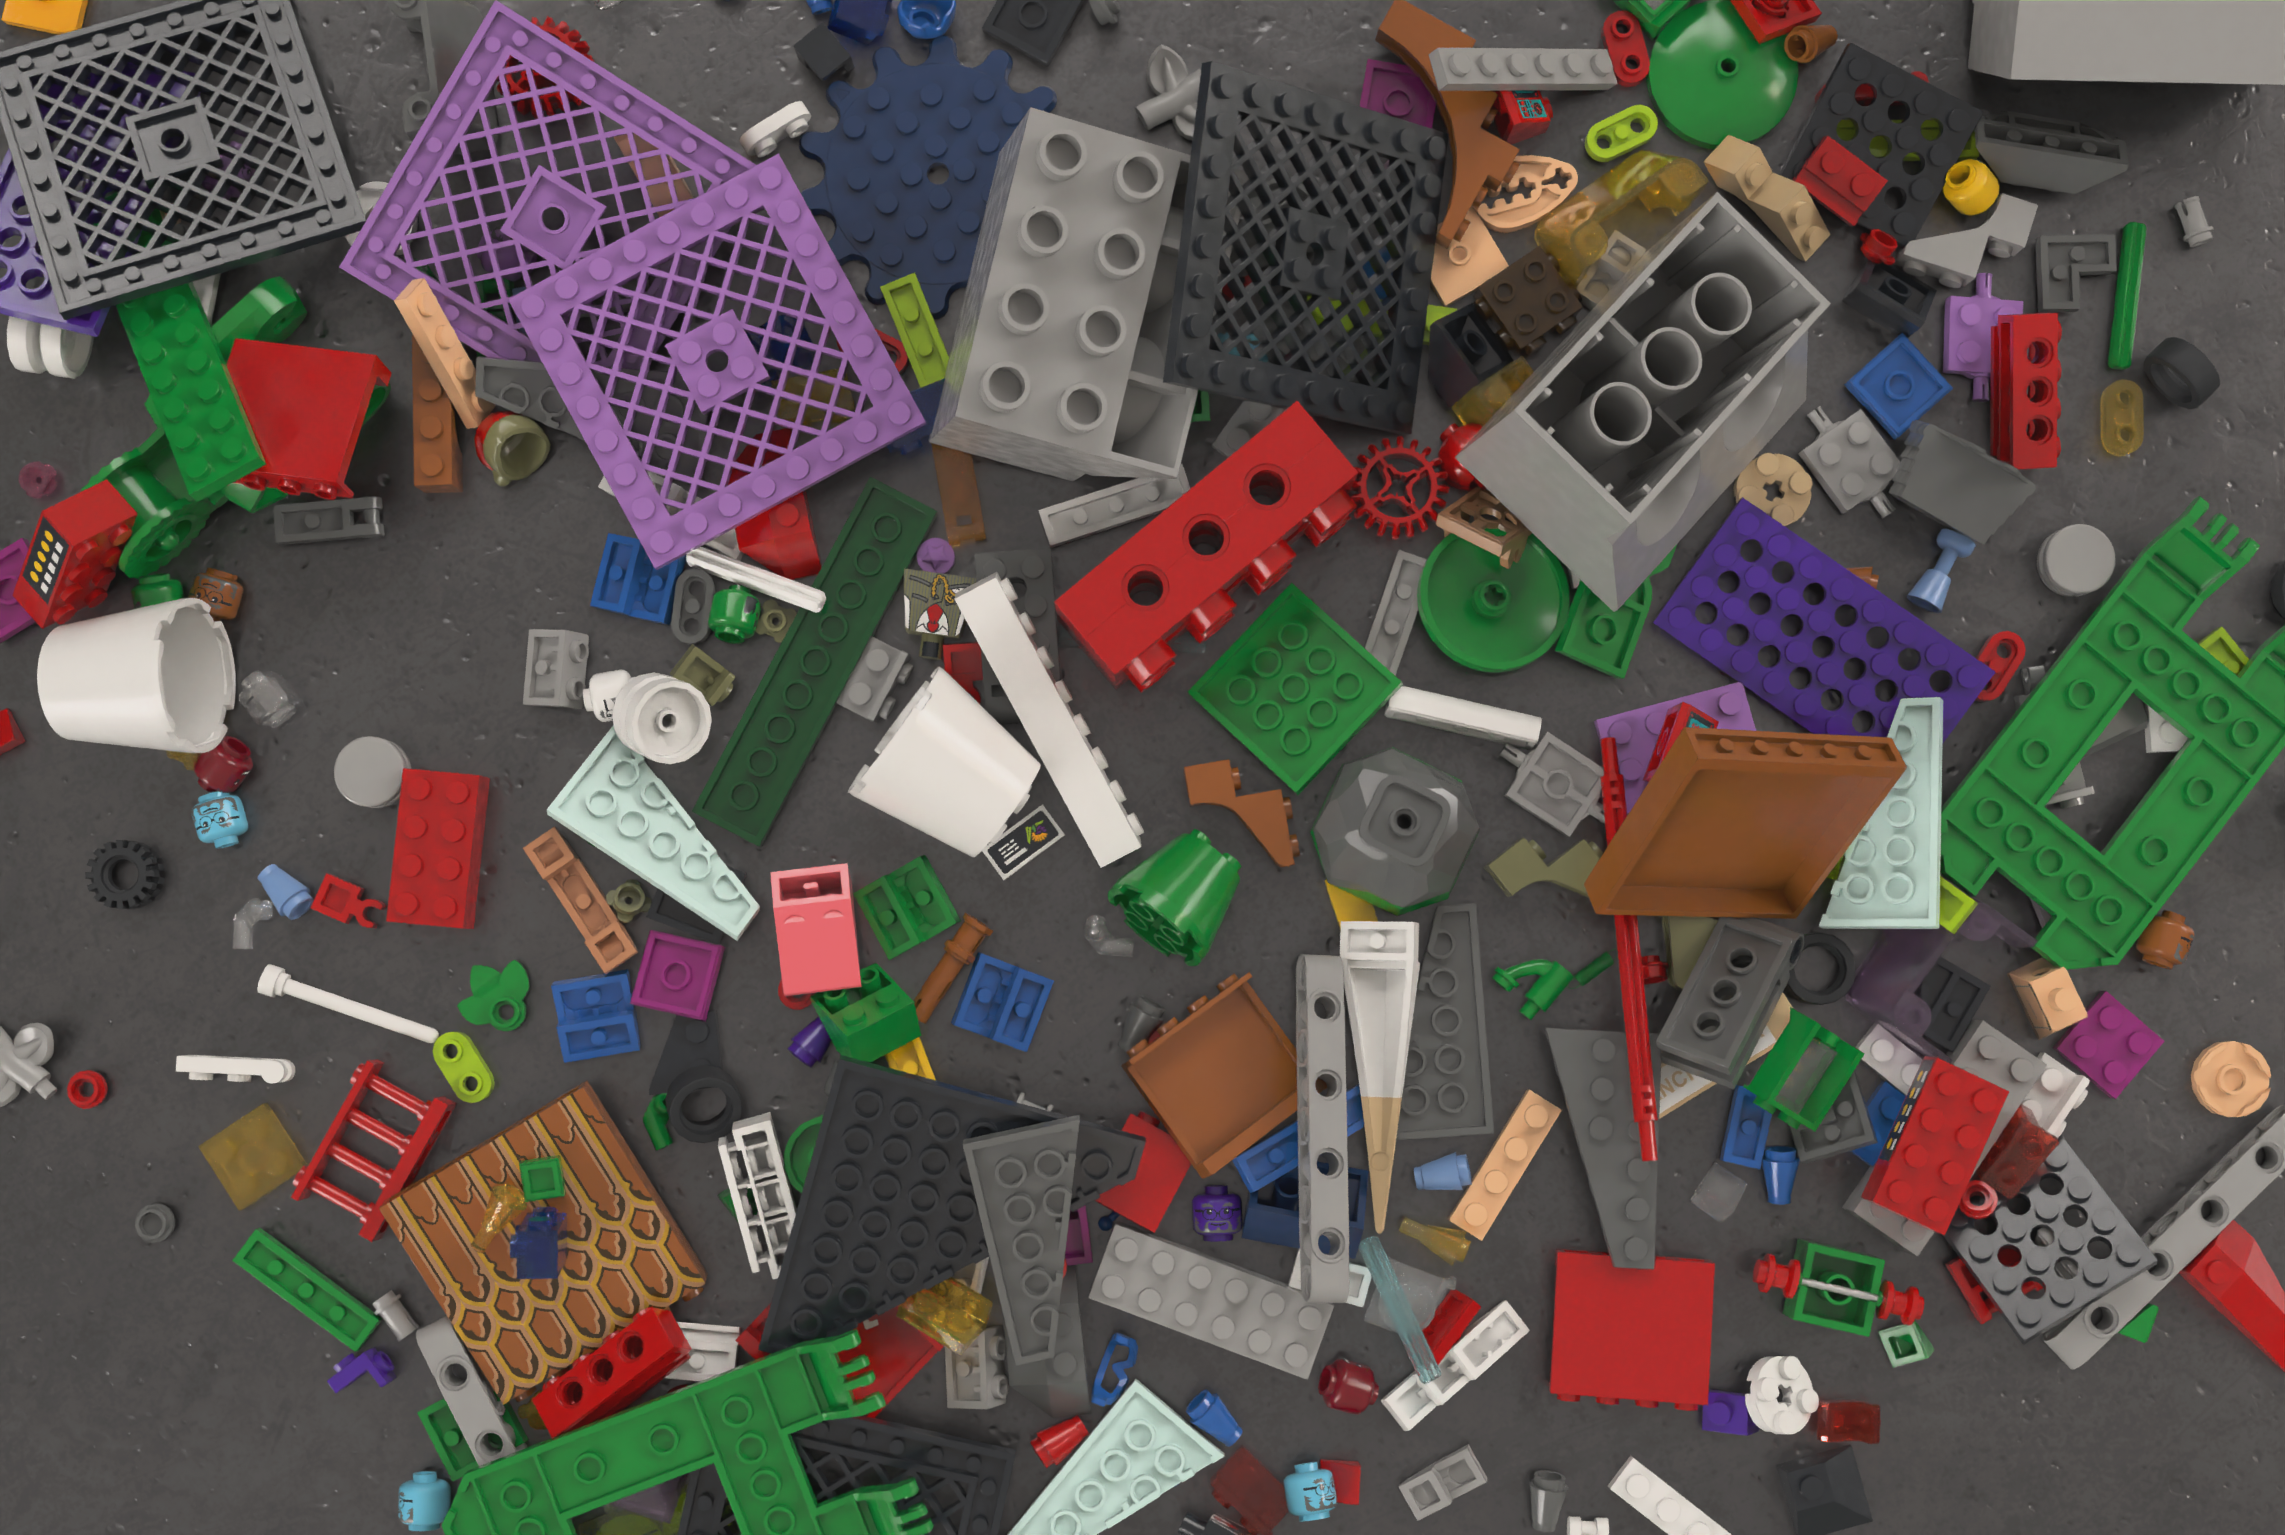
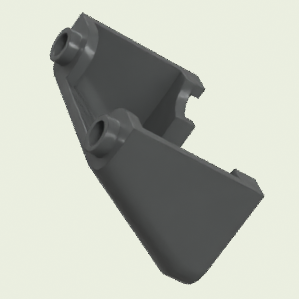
[387,0,499,155]

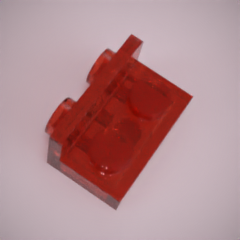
[1976,1104,2059,1199]
[1210,1445,1289,1535]

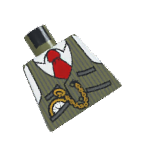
[904,569,976,660]

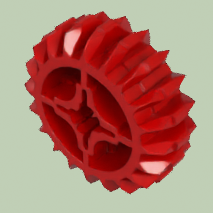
[496,16,594,119]
[1350,436,1450,540]

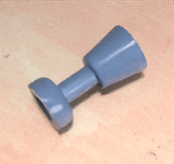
[1907,529,1976,613]

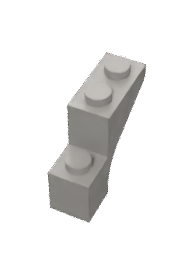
[1893,193,2038,288]

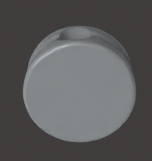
[2037,524,2115,597]
[334,736,411,808]

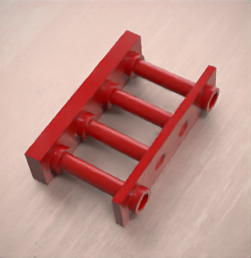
[291,1059,457,1242]

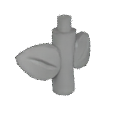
[1135,44,1201,141]
[0,1023,58,1107]

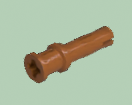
[913,912,993,1024]

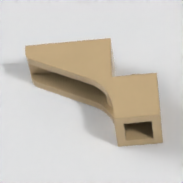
[1704,135,1830,262]

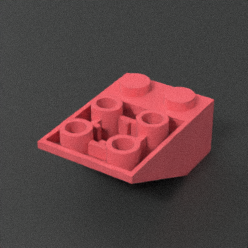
[770,863,862,996]

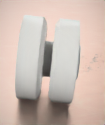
[7,288,94,379]
[612,672,712,764]

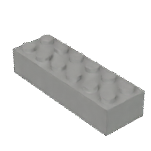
[1842,1020,2047,1257]
[1088,1220,1334,1380]

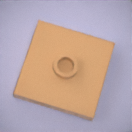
[1430,206,1509,307]

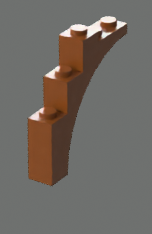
[1375,0,1520,249]

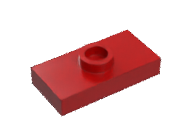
[1407,1288,1481,1369]

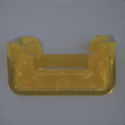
[1534,150,1709,287]

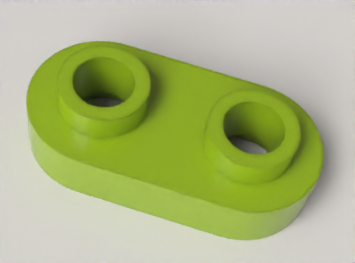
[1585,105,1658,162]
[433,1032,495,1103]

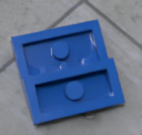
[590,533,687,625]
[951,952,1054,1052]
[551,969,641,1063]

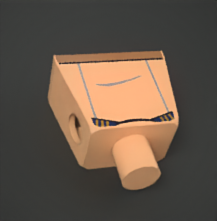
[2007,958,2088,1040]

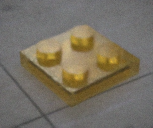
[198,1103,308,1211]

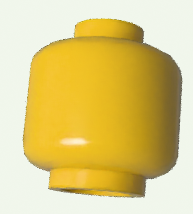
[1942,159,2000,216]

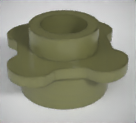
[756,599,797,643]
[606,879,652,923]

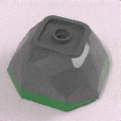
[1310,747,1480,916]

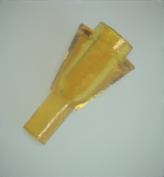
[471,1184,527,1253]
[1399,1217,1472,1267]

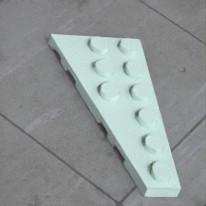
[1819,697,1943,929]
[547,725,760,941]
[1007,1378,1225,1535]

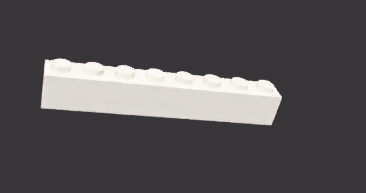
[954,572,1144,868]

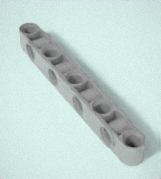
[1296,954,1350,1303]
[2043,1104,2285,1369]
[416,1315,528,1466]

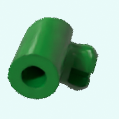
[643,1093,673,1151]

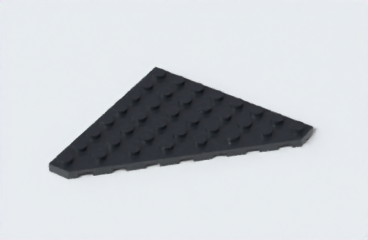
[758,1055,1146,1354]

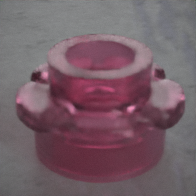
[19,461,57,499]

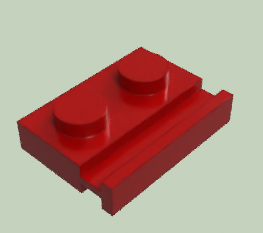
[1793,136,1888,226]

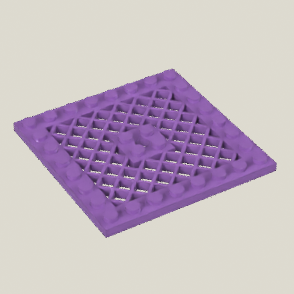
[339,0,756,369]
[508,153,927,570]

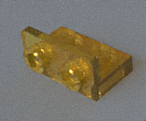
[771,368,855,431]
[896,1277,993,1356]

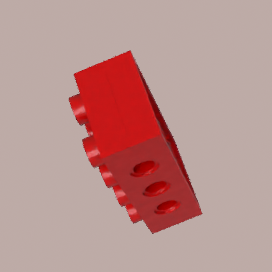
[1054,401,1358,693]

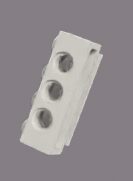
[718,1112,797,1279]

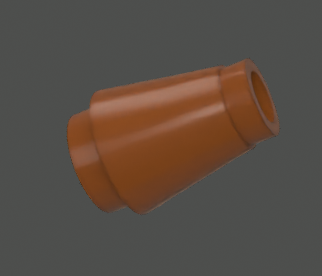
[1784,24,1838,63]

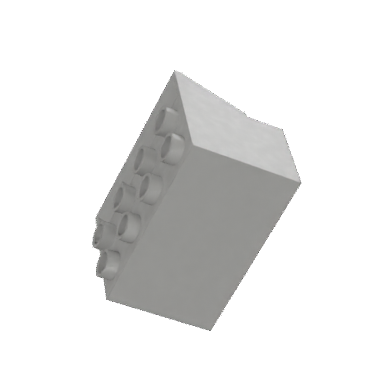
[1968,0,2285,85]
[929,107,1249,482]
[1455,192,1831,612]

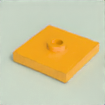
[1,0,88,35]

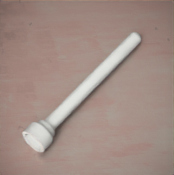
[257,964,439,1043]

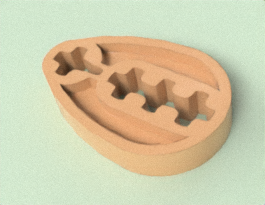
[1474,155,1578,233]

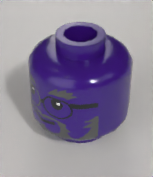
[1192,1185,1243,1242]

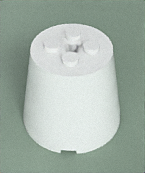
[37,598,236,753]
[848,667,1041,857]

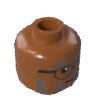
[188,567,244,621]
[2136,910,2195,970]

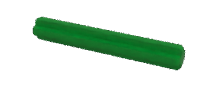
[2108,222,2147,370]

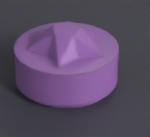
[917,538,955,574]

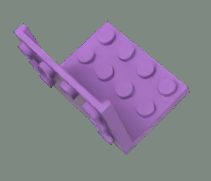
[1594,682,1756,816]

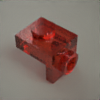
[1817,1399,1881,1444]

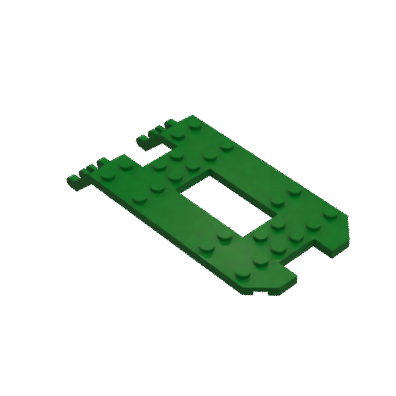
[1940,496,2285,970]
[441,1329,934,1535]

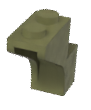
[1484,837,1603,898]
[1662,916,1718,991]

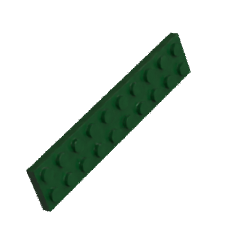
[692,477,938,847]

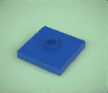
[1844,333,1953,440]

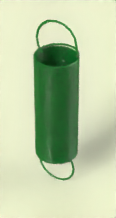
[1568,949,1618,989]

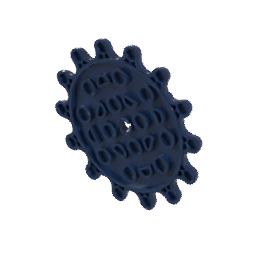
[799,35,1057,320]

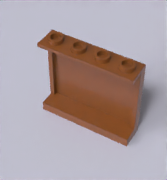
[1121,972,1327,1179]

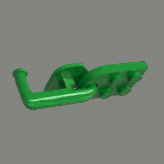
[1555,545,1677,679]

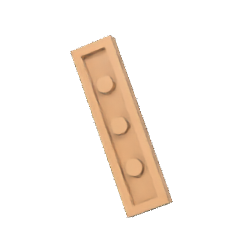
[394,278,496,429]
[1448,1089,1562,1241]

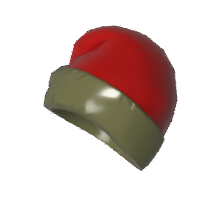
[474,410,550,486]

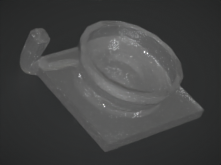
[1363,1257,1457,1339]

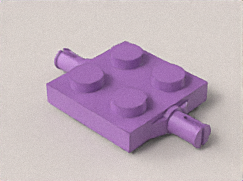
[1943,273,2023,402]

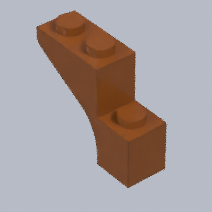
[1183,759,1300,867]

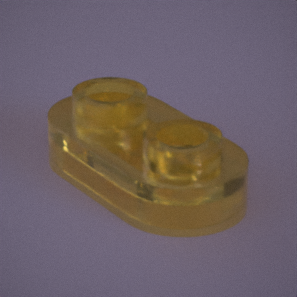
[2101,379,2144,457]

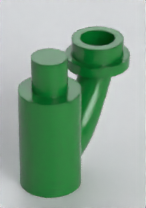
[1492,959,1574,1020]

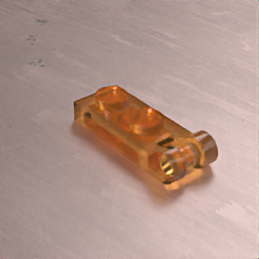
[931,443,987,546]

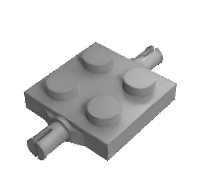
[1798,406,1900,518]
[1499,732,1605,837]

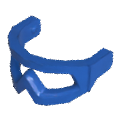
[1091,1332,1138,1407]

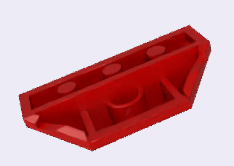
[728,428,822,580]

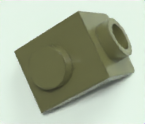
[669,644,735,706]

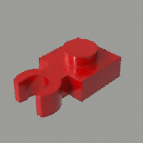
[943,641,983,704]
[310,873,386,928]

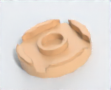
[2191,1041,2271,1117]

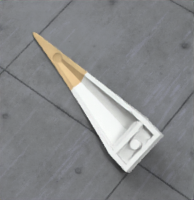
[1340,921,1420,1234]

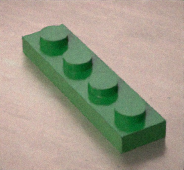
[232,1228,383,1352]

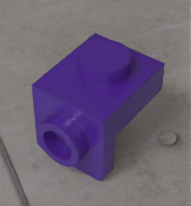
[327,1347,397,1393]
[1702,1389,1760,1436]

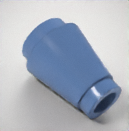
[258,864,314,920]
[1414,1152,1472,1190]

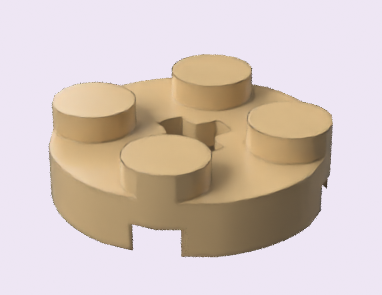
[1733,453,1812,527]

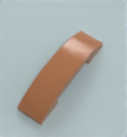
[523,826,638,974]

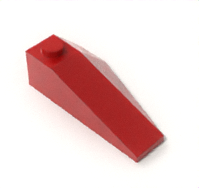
[2178,1219,2285,1372]

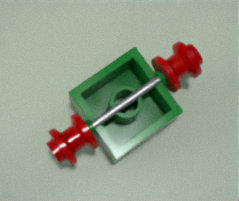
[1753,1238,1924,1337]

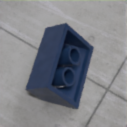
[1241,1161,1369,1259]

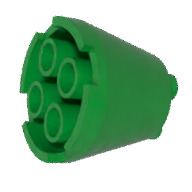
[1108,829,1241,966]

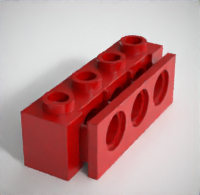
[1990,313,2062,470]
[532,1307,692,1439]

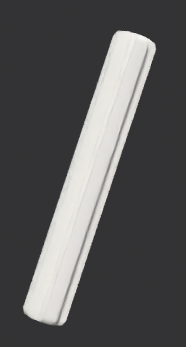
[686,547,826,613]

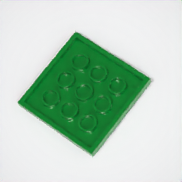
[1188,583,1403,795]

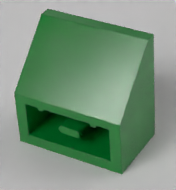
[810,963,922,1063]

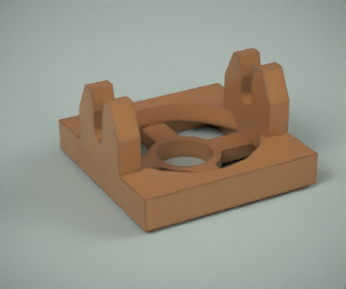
[1436,486,1532,569]

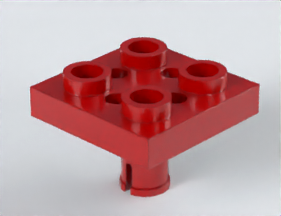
[1730,0,1822,44]

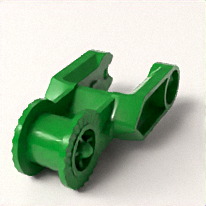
[81,276,391,579]

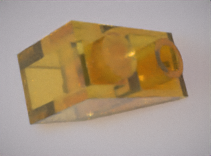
[1452,356,1534,427]

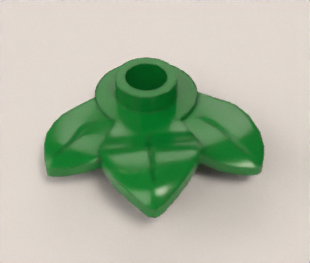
[457,960,530,1031]

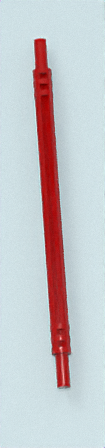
[1600,737,1658,1162]

